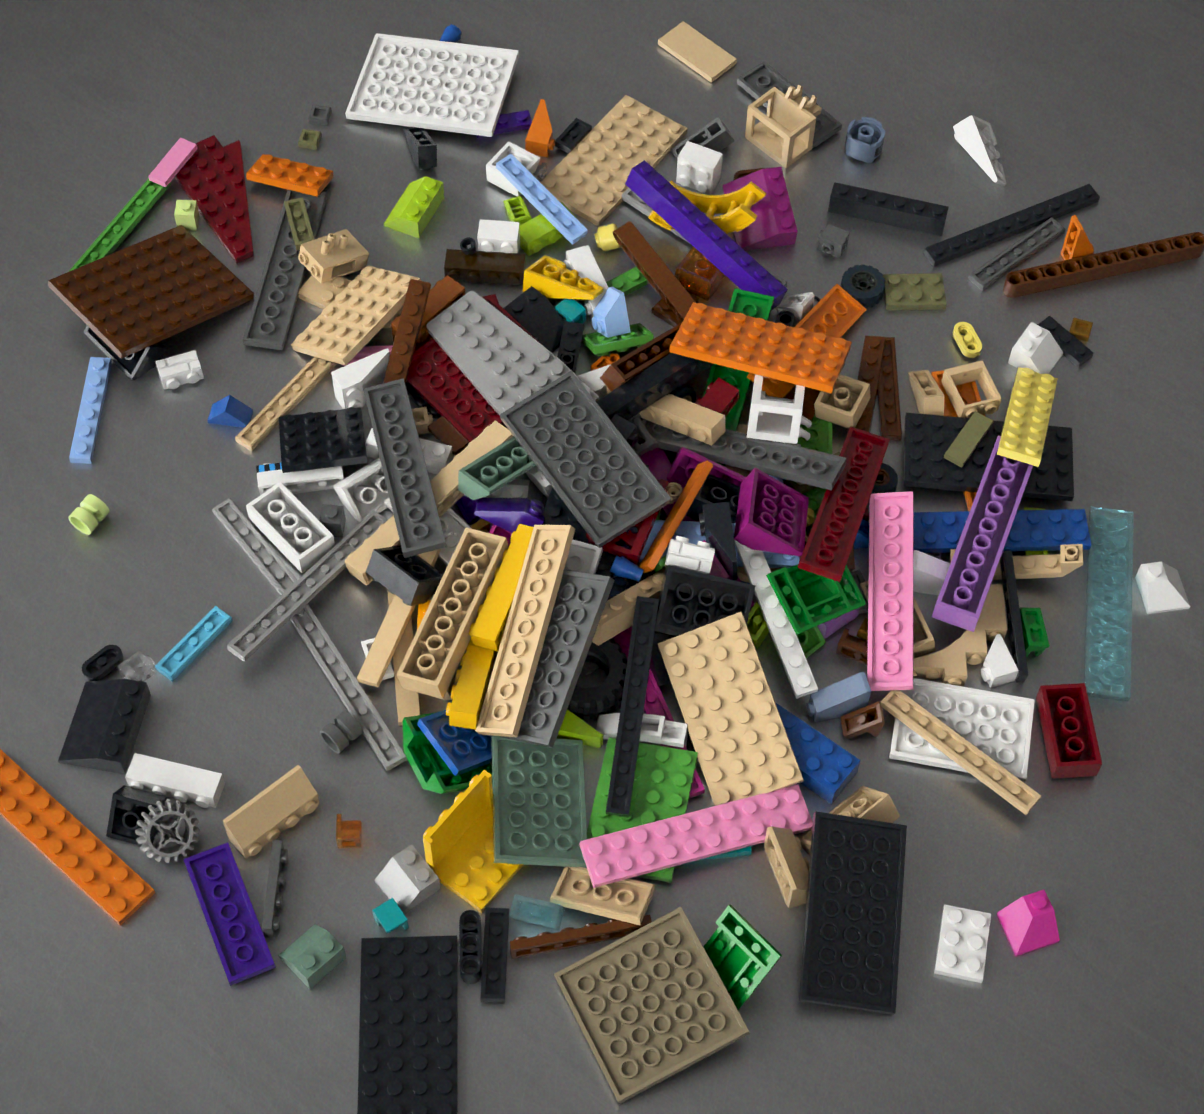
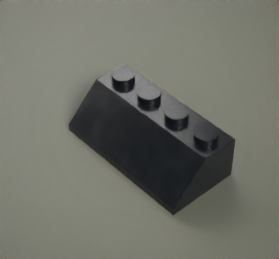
[83,326,167,381]

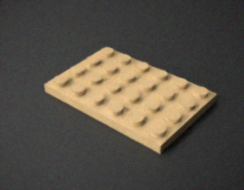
[291,266,422,366]

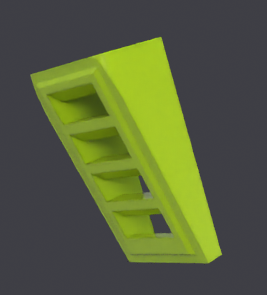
[503,196,532,225]

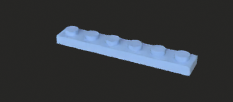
[496,154,588,245]
[69,357,112,464]

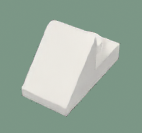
[776,292,815,322]

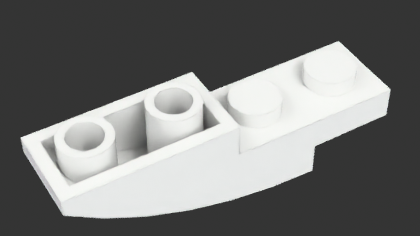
[596,713,688,748]

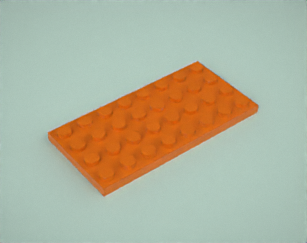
[669,302,852,394]

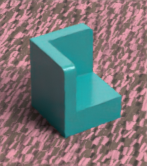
[555,299,586,324]
[372,898,409,933]

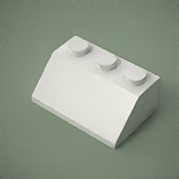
[333,457,389,523]

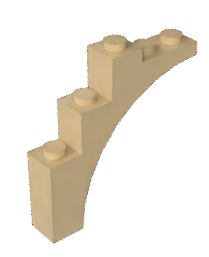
[913,584,1007,686]

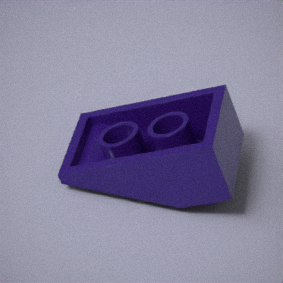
[474,497,545,533]

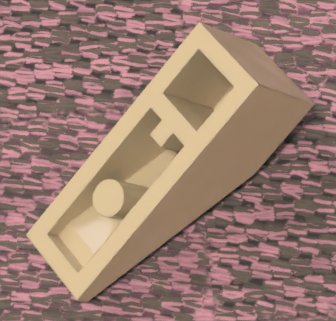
[908,370,944,416]

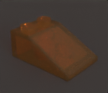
[675,246,725,301]

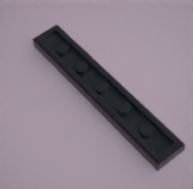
[999,551,1028,683]

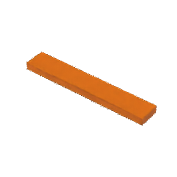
[639,460,713,573]

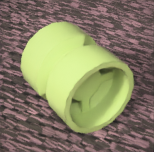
[68,494,110,535]

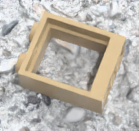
[941,360,1002,418]

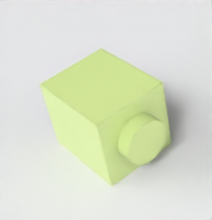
[174,200,200,231]

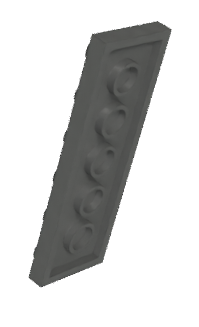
[737,61,842,147]

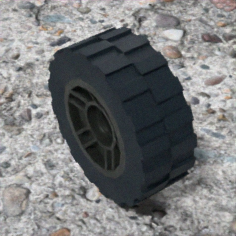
[841,264,885,308]

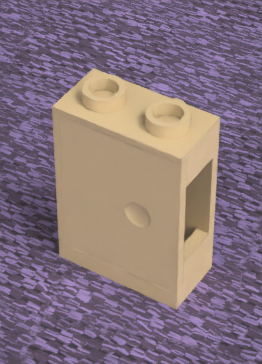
[298,229,369,284]

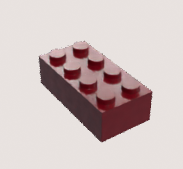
[1036,683,1102,779]

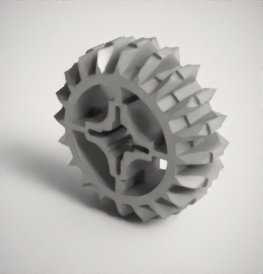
[135,799,200,863]

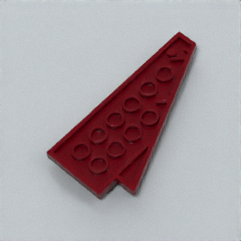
[174,135,254,264]

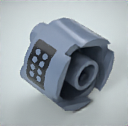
[845,117,885,163]

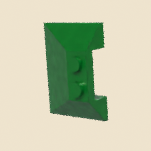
[766,564,866,635]
[403,712,492,794]
[703,904,782,1011]

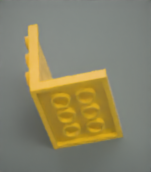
[423,770,524,913]

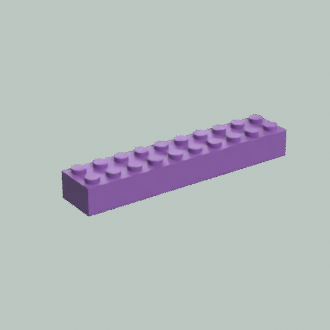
[932,436,1033,632]

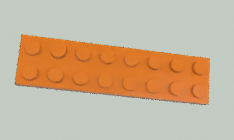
[747,284,867,398]

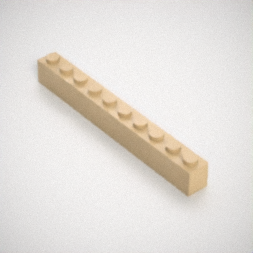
[344,421,513,586]

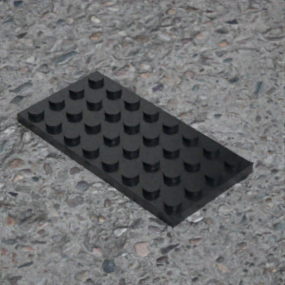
[903,412,1074,501]
[799,811,907,1015]
[357,935,458,1114]

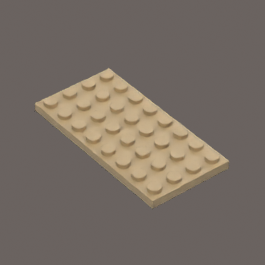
[540,95,688,227]
[658,612,804,806]

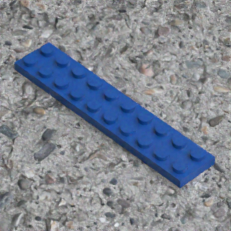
[914,509,1091,553]

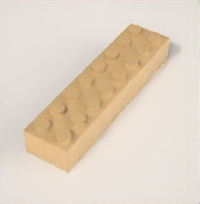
[397,527,509,699]

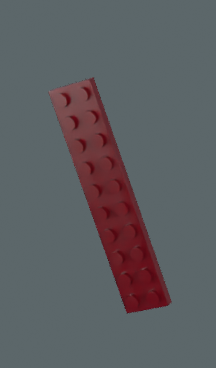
[798,426,890,582]

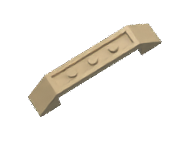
[950,544,1083,580]

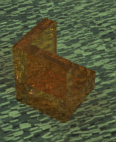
[336,814,362,848]

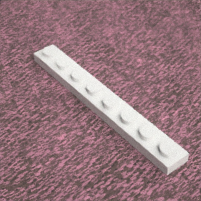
[734,540,818,699]

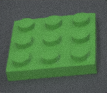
[582,323,654,356]

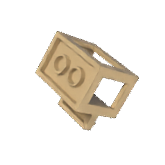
[745,84,822,169]

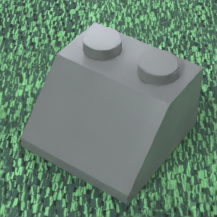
[375,844,440,915]

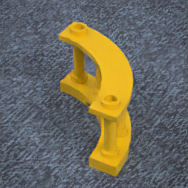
[648,181,766,234]

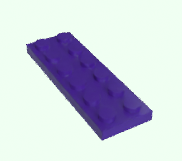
[183,842,276,986]

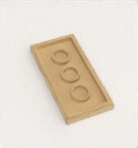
[658,21,737,83]
[550,867,655,925]

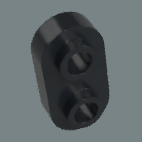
[82,645,123,681]

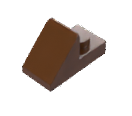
[840,701,885,739]

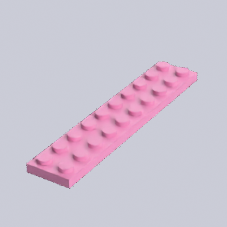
[867,491,914,691]
[579,784,813,888]

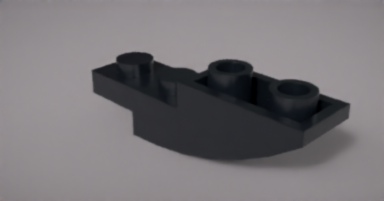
[557,321,584,374]

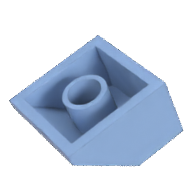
[592,287,631,338]

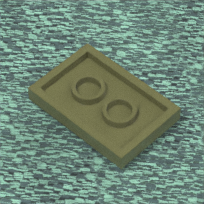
[883,273,947,310]

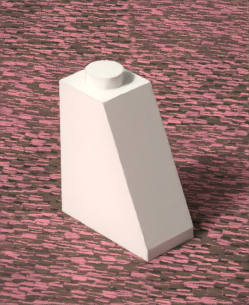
[913,550,950,595]

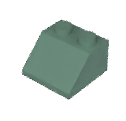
[278,924,346,989]

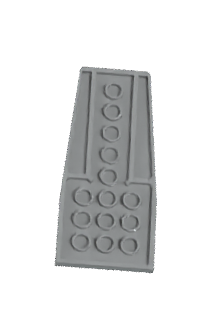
[426,291,600,415]

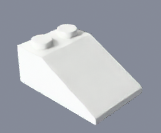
[331,348,390,409]

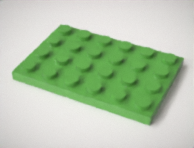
[587,738,698,883]

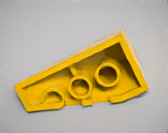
[523,255,604,300]

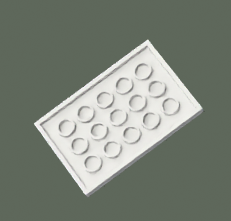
[889,678,1035,783]

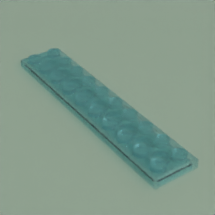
[1084,506,1134,702]

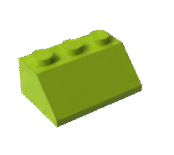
[384,176,444,238]

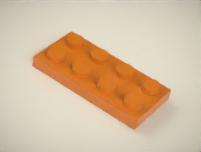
[246,154,334,197]

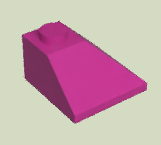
[996,889,1060,957]

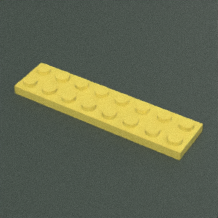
[997,367,1058,467]

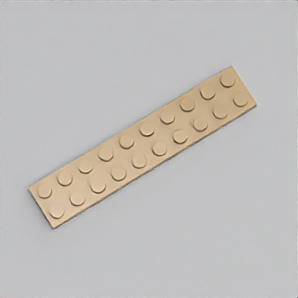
[476,525,575,737]

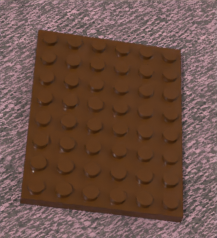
[48,225,254,359]

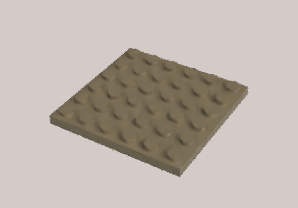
[553,907,750,1104]

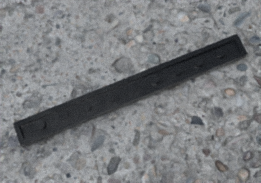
[923,184,1100,267]
[606,596,659,817]

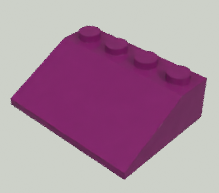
[722,167,798,251]
[734,468,809,556]

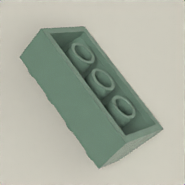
[458,436,536,500]

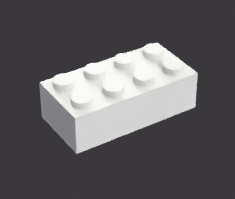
[246,482,335,573]

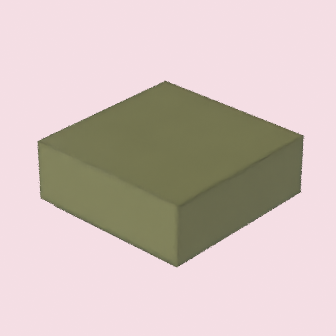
[298,129,322,150]

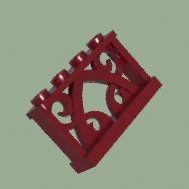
[586,479,669,565]

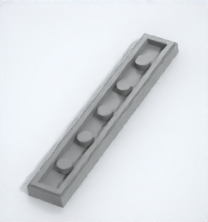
[212,498,297,595]

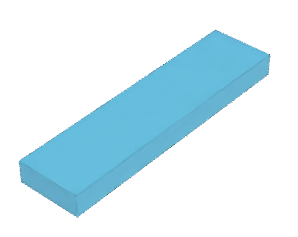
[155,606,233,682]

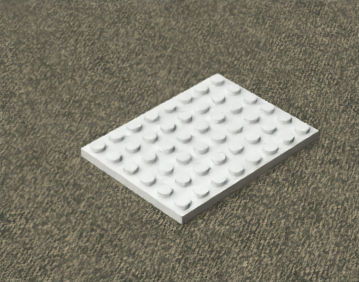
[345,33,519,137]

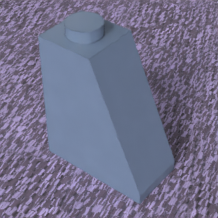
[806,672,871,723]

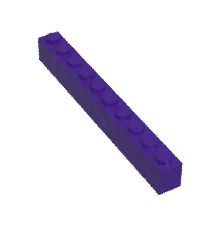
[625,160,788,311]

